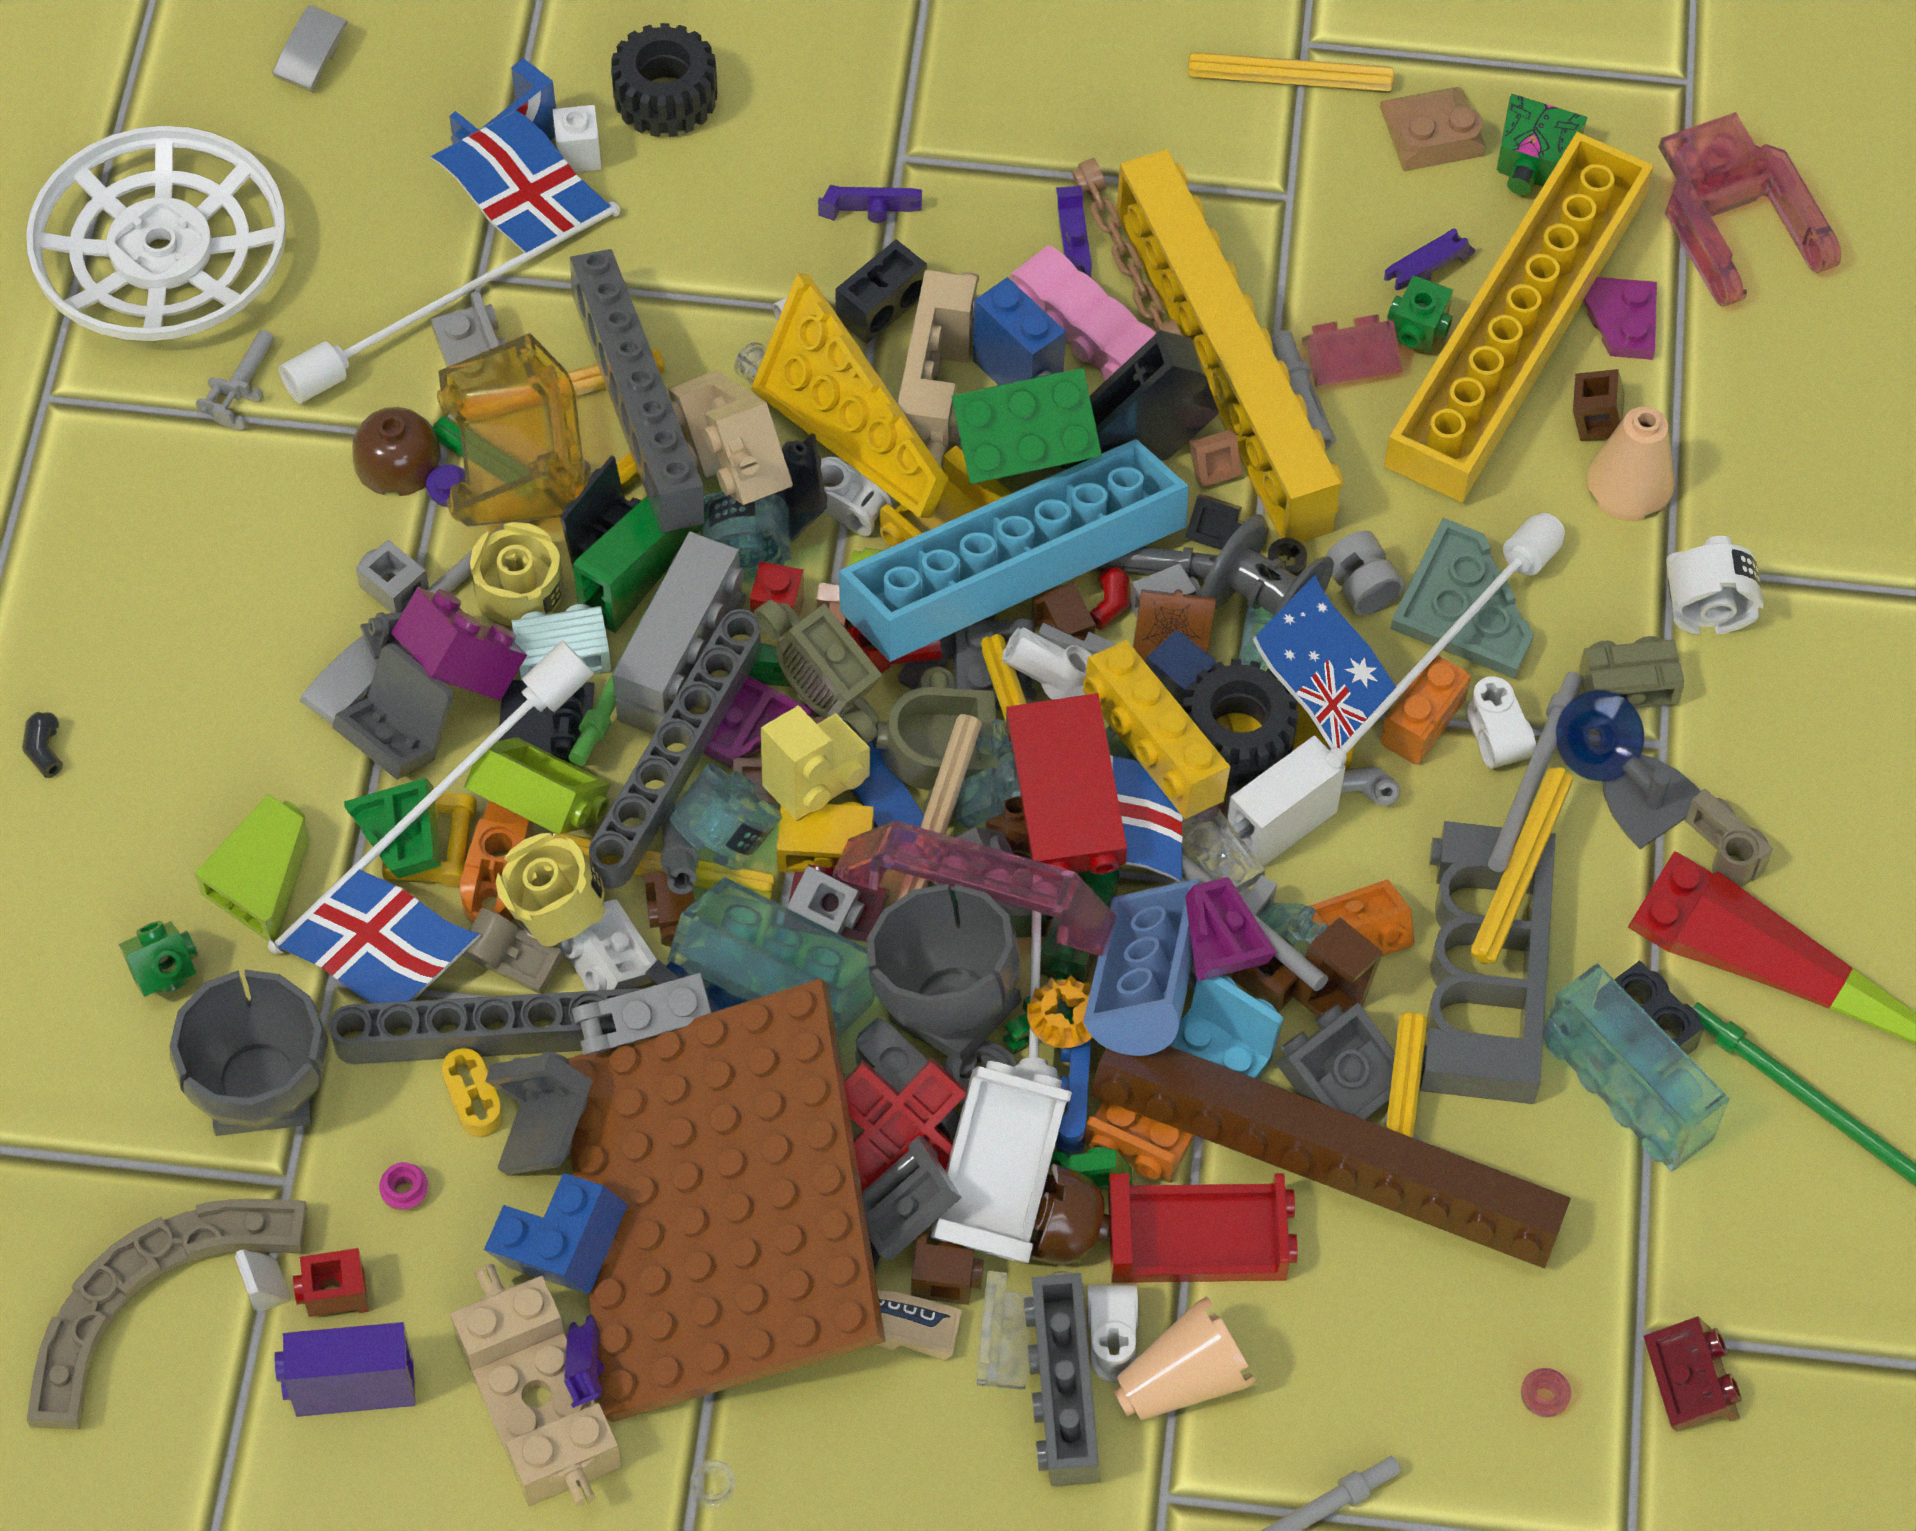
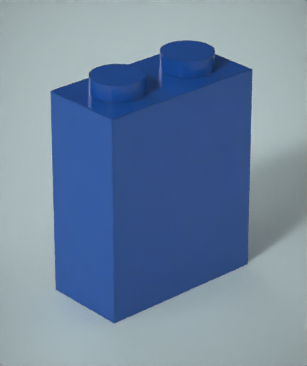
[973,277,1066,385]

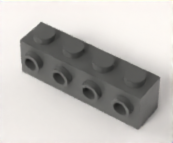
[1024,1273,1100,1487]

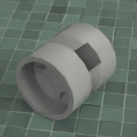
[1325,530,1405,616]

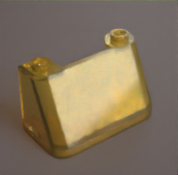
[437,333,586,527]

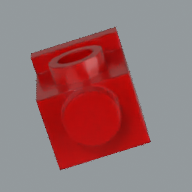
[293,1248,369,1317]

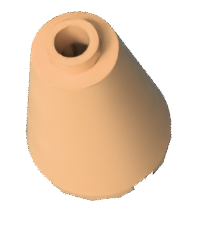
[1586,407,1675,521]
[1113,1296,1256,1420]

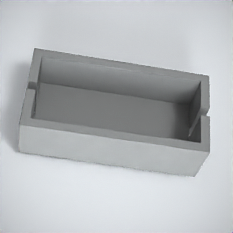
[612,531,746,734]

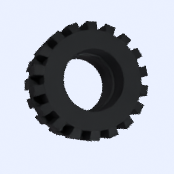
[611,23,718,137]
[1182,659,1299,787]

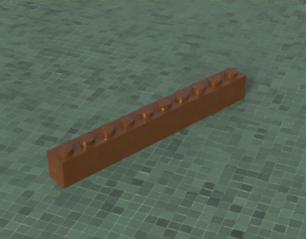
[1090,1046,1571,1269]

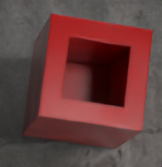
[749,562,805,617]

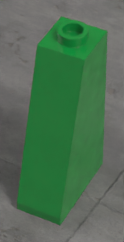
[573,496,707,633]

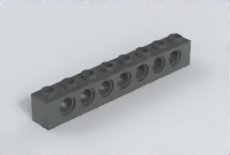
[570,249,704,533]

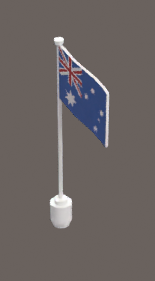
[1253,513,1565,768]

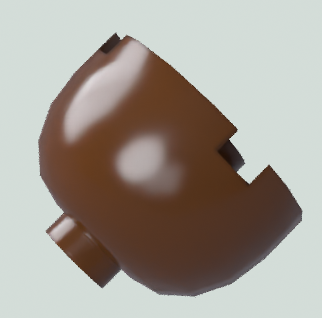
[352,407,441,496]
[1030,1164,1111,1265]

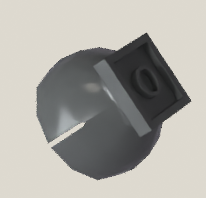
[867,883,1022,1065]
[169,970,328,1136]

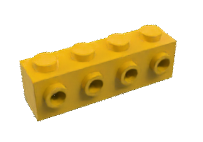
[1083,640,1230,819]

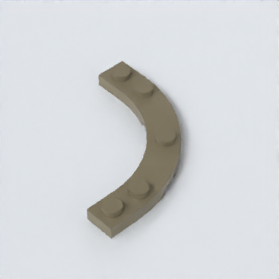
[27,1199,308,1429]

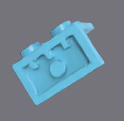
[1170,975,1283,1079]

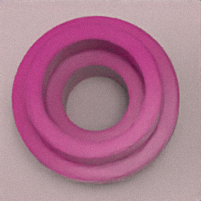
[379,1162,428,1210]

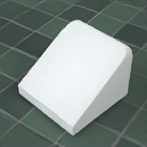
[235,1249,290,1313]

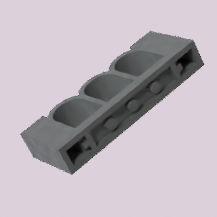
[1420,821,1556,1104]

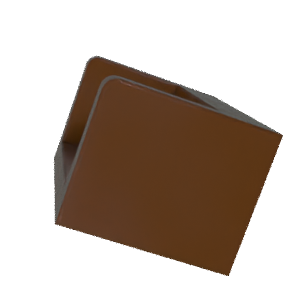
[1292,917,1383,1018]

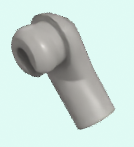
[1341,766,1400,806]

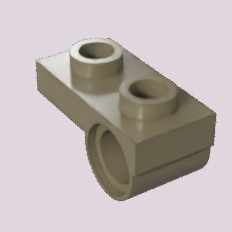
[1685,788,1773,887]
[462,908,565,994]

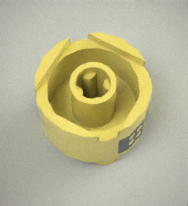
[470,522,564,626]
[496,833,605,946]

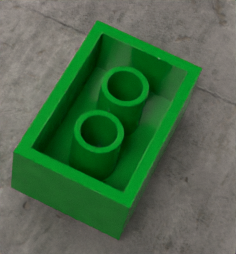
[951,367,1102,484]

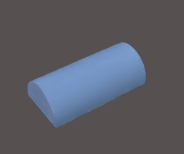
[1083,879,1201,1056]

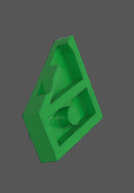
[344,778,441,879]

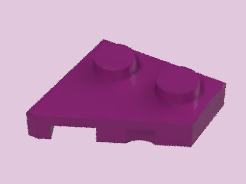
[1583,277,1657,360]
[703,676,812,768]
[1185,877,1276,981]

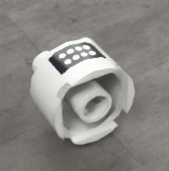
[1666,536,1764,634]

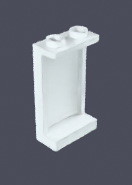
[928,1061,1072,1264]

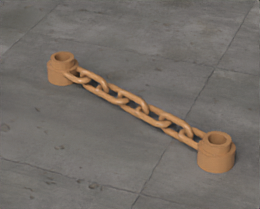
[1072,157,1182,336]

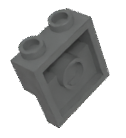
[1276,1003,1395,1120]

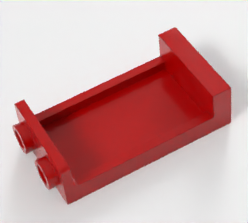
[1006,693,1127,881]
[1108,1173,1298,1283]

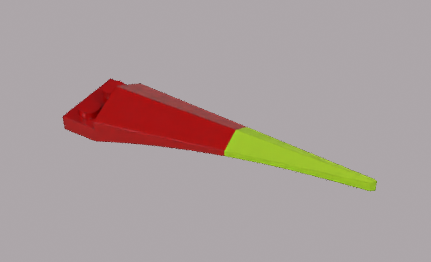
[1627,850,1916,1045]

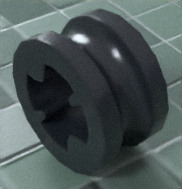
[1266,538,1307,580]

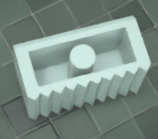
[511,604,611,680]

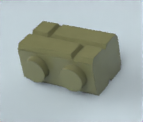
[1579,636,1684,713]

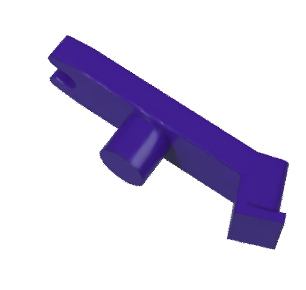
[818,185,922,223]
[1056,185,1092,277]
[1384,228,1475,290]
[564,1315,604,1408]

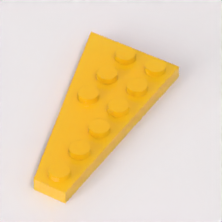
[750,273,948,518]

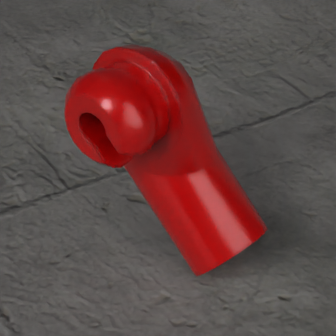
[1089,567,1130,630]

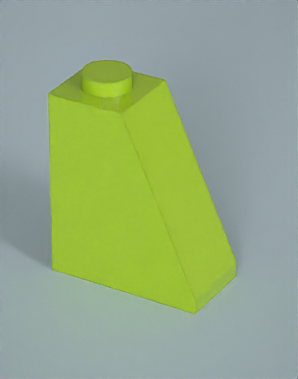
[194,794,309,942]

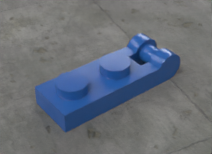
[1056,1022,1091,1158]

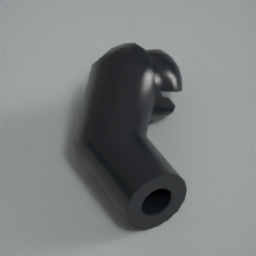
[22,712,63,778]

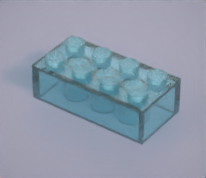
[668,877,876,1038]
[1543,963,1730,1172]

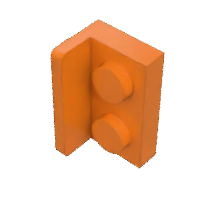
[1303,879,1414,957]
[1084,1101,1195,1183]

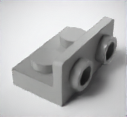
[431,291,511,396]

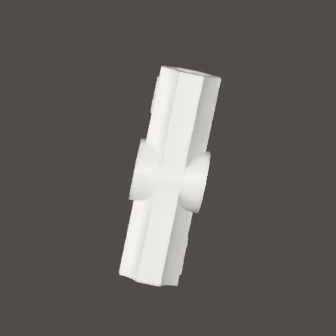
[1002,627,1092,700]

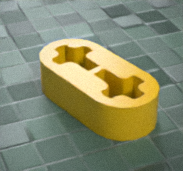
[441,1048,503,1137]

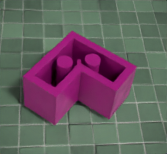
[391,587,527,701]

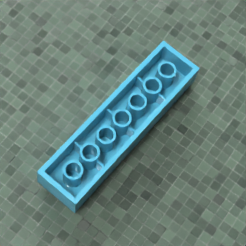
[839,439,1188,662]

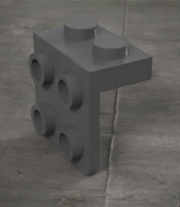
[332,643,454,780]
[485,1052,592,1175]

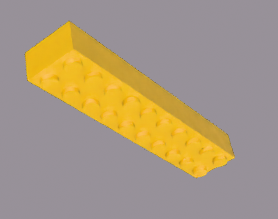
[1384,132,1654,503]
[1117,149,1343,542]

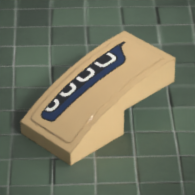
[876,1289,962,1361]

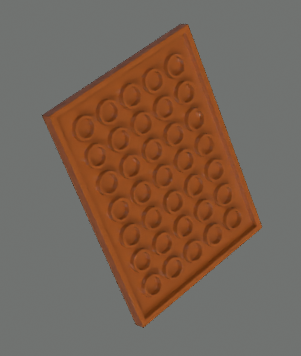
[568,978,886,1422]

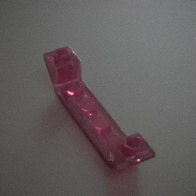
[833,820,1116,956]

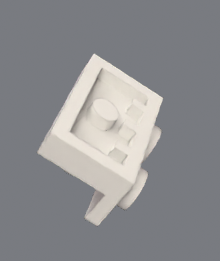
[558,899,657,991]

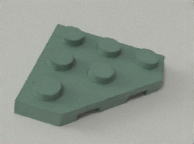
[1390,518,1534,679]

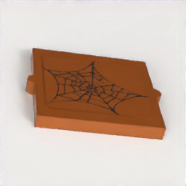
[1132,589,1216,663]

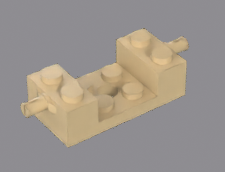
[897,270,981,468]
[667,370,793,505]
[450,1264,621,1507]

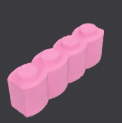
[1011,245,1156,381]

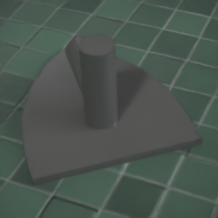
[1601,749,1701,849]

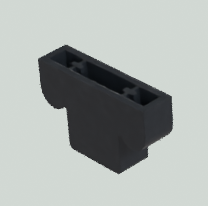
[1060,330,1219,469]

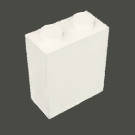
[1225,735,1346,873]

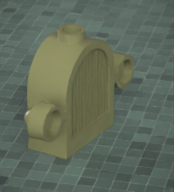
[754,600,883,744]
[873,667,999,825]

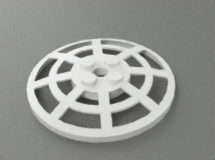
[26,126,287,341]

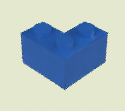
[484,1173,628,1295]

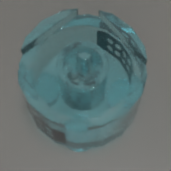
[701,492,792,583]
[670,763,782,870]

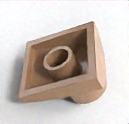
[1380,87,1486,171]

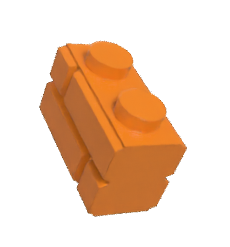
[1380,655,1471,765]

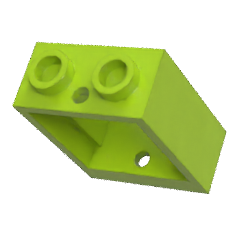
[464,737,611,835]

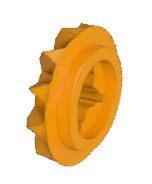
[1027,975,1093,1048]

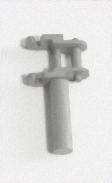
[196,330,274,430]

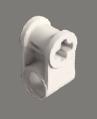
[821,457,896,536]
[1466,676,1536,769]
[1088,1284,1138,1383]

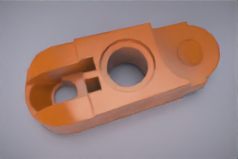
[460,802,534,924]

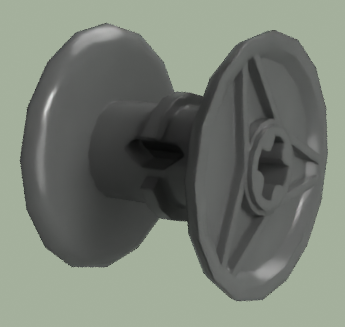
[1200,514,1334,618]

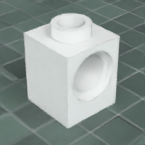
[552,105,602,172]

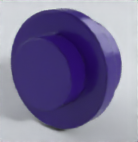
[426,465,471,507]

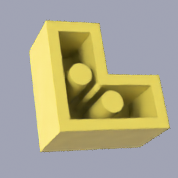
[761,705,870,820]

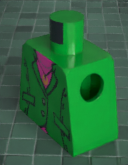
[1496,93,1588,195]

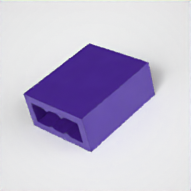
[274,1322,416,1417]

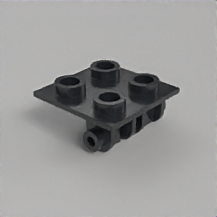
[755,433,827,552]
[560,455,641,568]
[498,680,594,763]

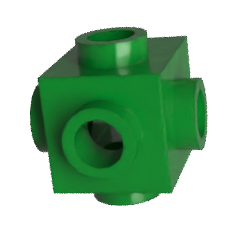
[1387,275,1453,353]
[119,921,198,997]

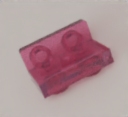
[1302,314,1402,387]

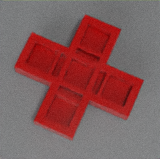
[844,1058,967,1191]

